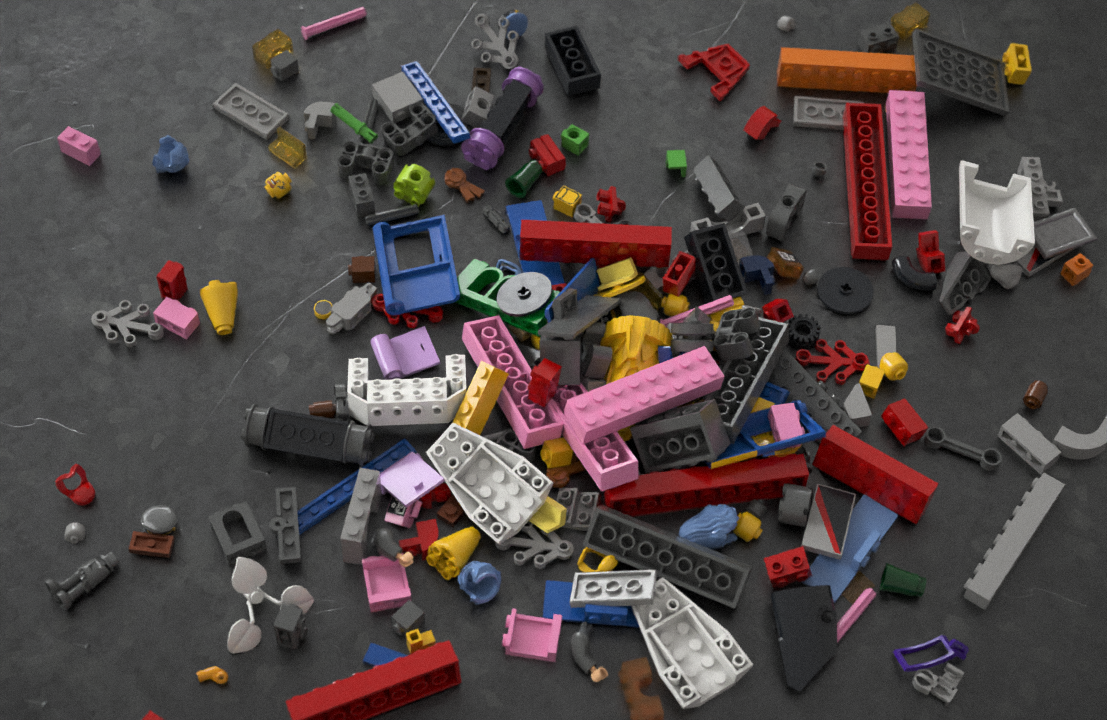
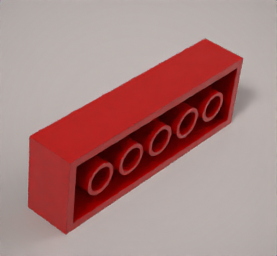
[812,425,939,524]

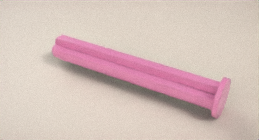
[301,7,367,40]
[660,295,734,327]
[837,588,876,643]

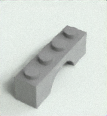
[690,203,766,239]

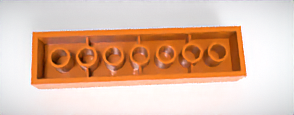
[777,47,917,93]

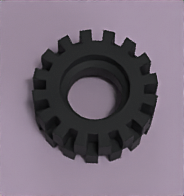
[787,314,821,350]

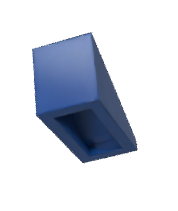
[658,346,673,364]

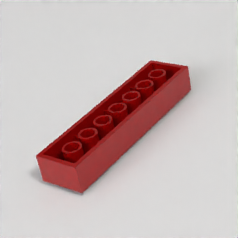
[520,220,672,268]
[286,640,462,720]

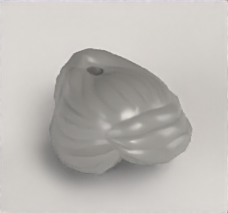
[988,263,1022,289]

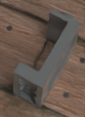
[209,501,267,565]

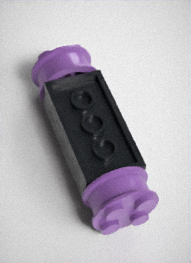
[462,67,544,170]

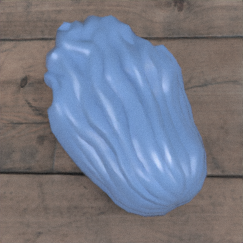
[679,504,739,550]

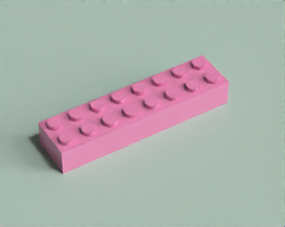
[886,90,932,219]
[462,315,564,449]
[564,346,725,444]
[550,383,638,492]

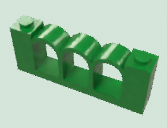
[456,259,560,337]

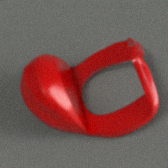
[55,464,95,506]

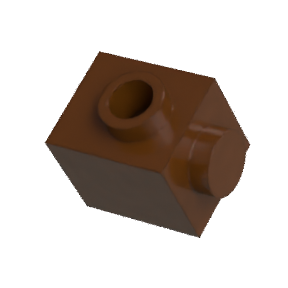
[348,256,375,283]

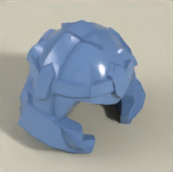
[152,135,189,173]
[458,561,501,605]

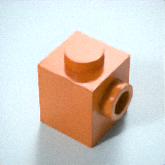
[1060,253,1093,286]

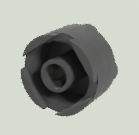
[778,483,813,527]

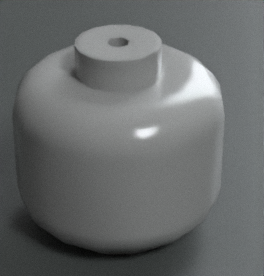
[777,16,796,32]
[64,522,86,544]

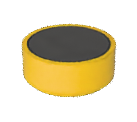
[314,300,332,319]

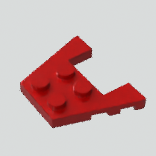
[678,44,750,101]

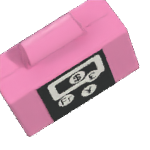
[384,496,422,528]

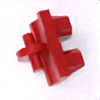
[596,186,626,223]
[945,307,980,344]

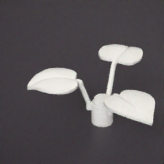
[227,557,314,653]

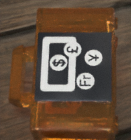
[767,247,804,280]

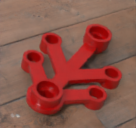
[371,294,443,328]
[795,339,870,385]

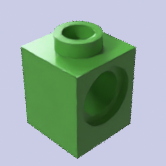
[561,124,589,156]

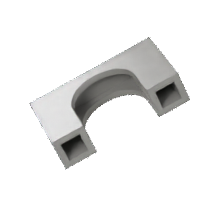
[340,468,382,565]

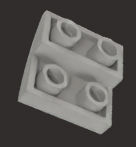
[556,488,601,531]

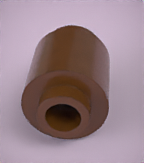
[1023,380,1048,409]
[309,400,337,419]

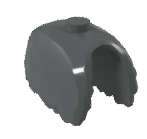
[614,291,659,321]

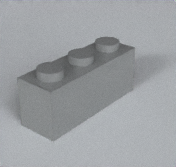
[998,413,1061,475]

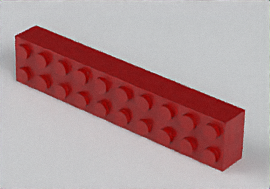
[843,103,892,260]
[604,454,809,517]

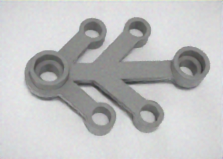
[472,14,519,69]
[91,300,164,347]
[495,521,574,569]

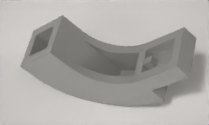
[1052,416,1107,459]

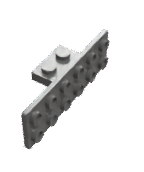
[538,288,621,340]
[767,351,862,443]

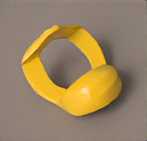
[578,547,618,572]

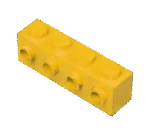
[452,361,509,435]

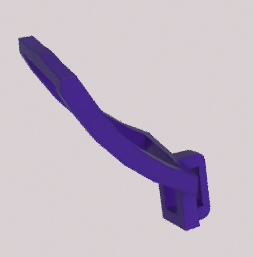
[893,635,969,672]

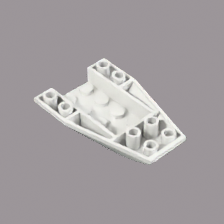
[426,423,553,544]
[631,578,753,709]

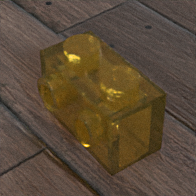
[252,29,293,69]

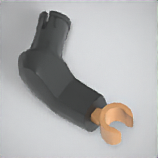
[371,527,413,567]
[571,622,608,682]

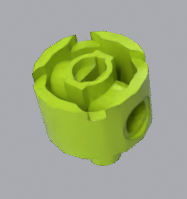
[393,164,435,207]

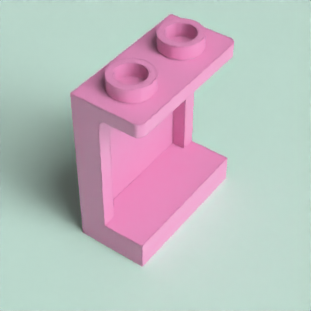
[362,553,412,612]
[502,608,562,662]

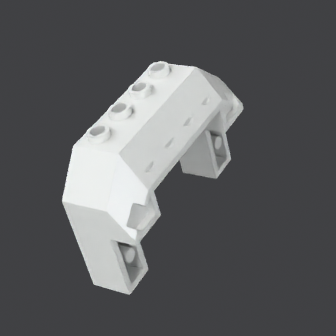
[347,354,467,426]

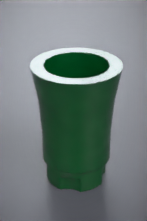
[505,160,543,198]
[879,563,927,597]

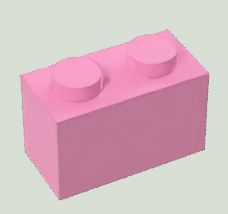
[57,126,101,166]
[153,297,200,340]
[767,403,805,449]

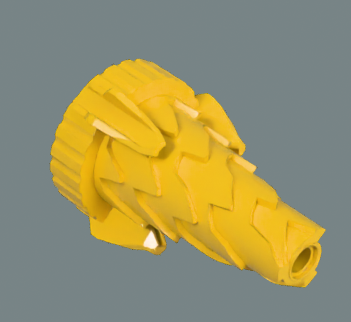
[600,315,673,442]

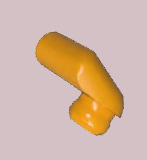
[196,666,228,684]

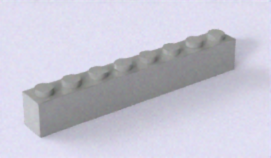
[964,473,1065,610]

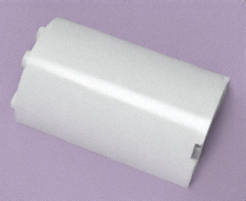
[959,160,1035,265]

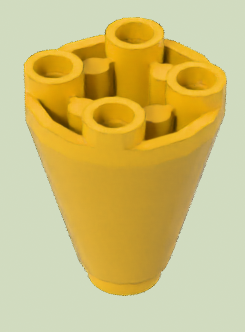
[200,280,238,335]
[426,527,481,580]

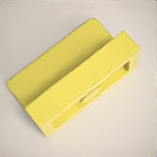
[596,257,638,291]
[529,496,567,533]

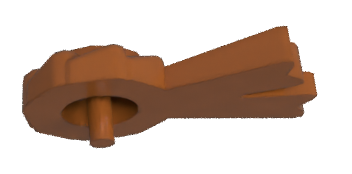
[445,168,485,203]
[545,452,586,488]

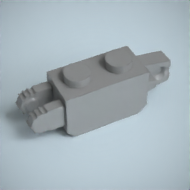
[326,282,377,335]

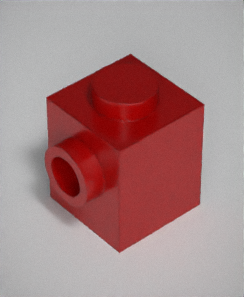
[762,299,794,323]

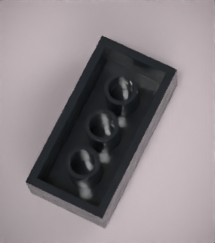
[545,26,601,96]
[684,223,748,304]

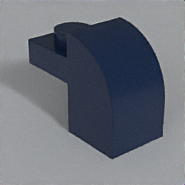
[739,255,775,295]

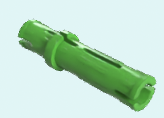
[330,103,378,144]

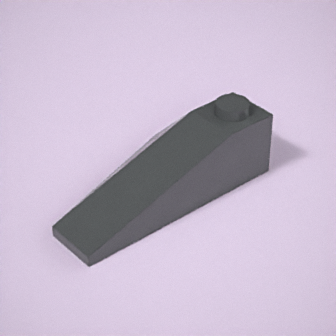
[939,251,992,315]

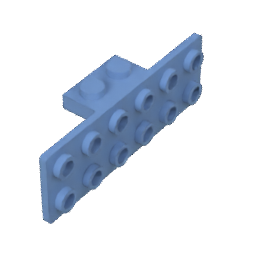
[802,495,898,603]

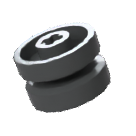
[671,321,714,352]

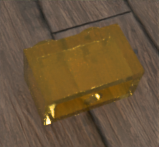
[891,2,930,40]

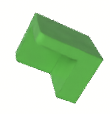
[666,150,687,177]

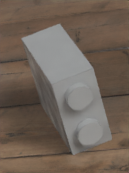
[372,72,423,123]

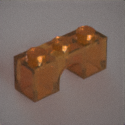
[618,657,664,720]

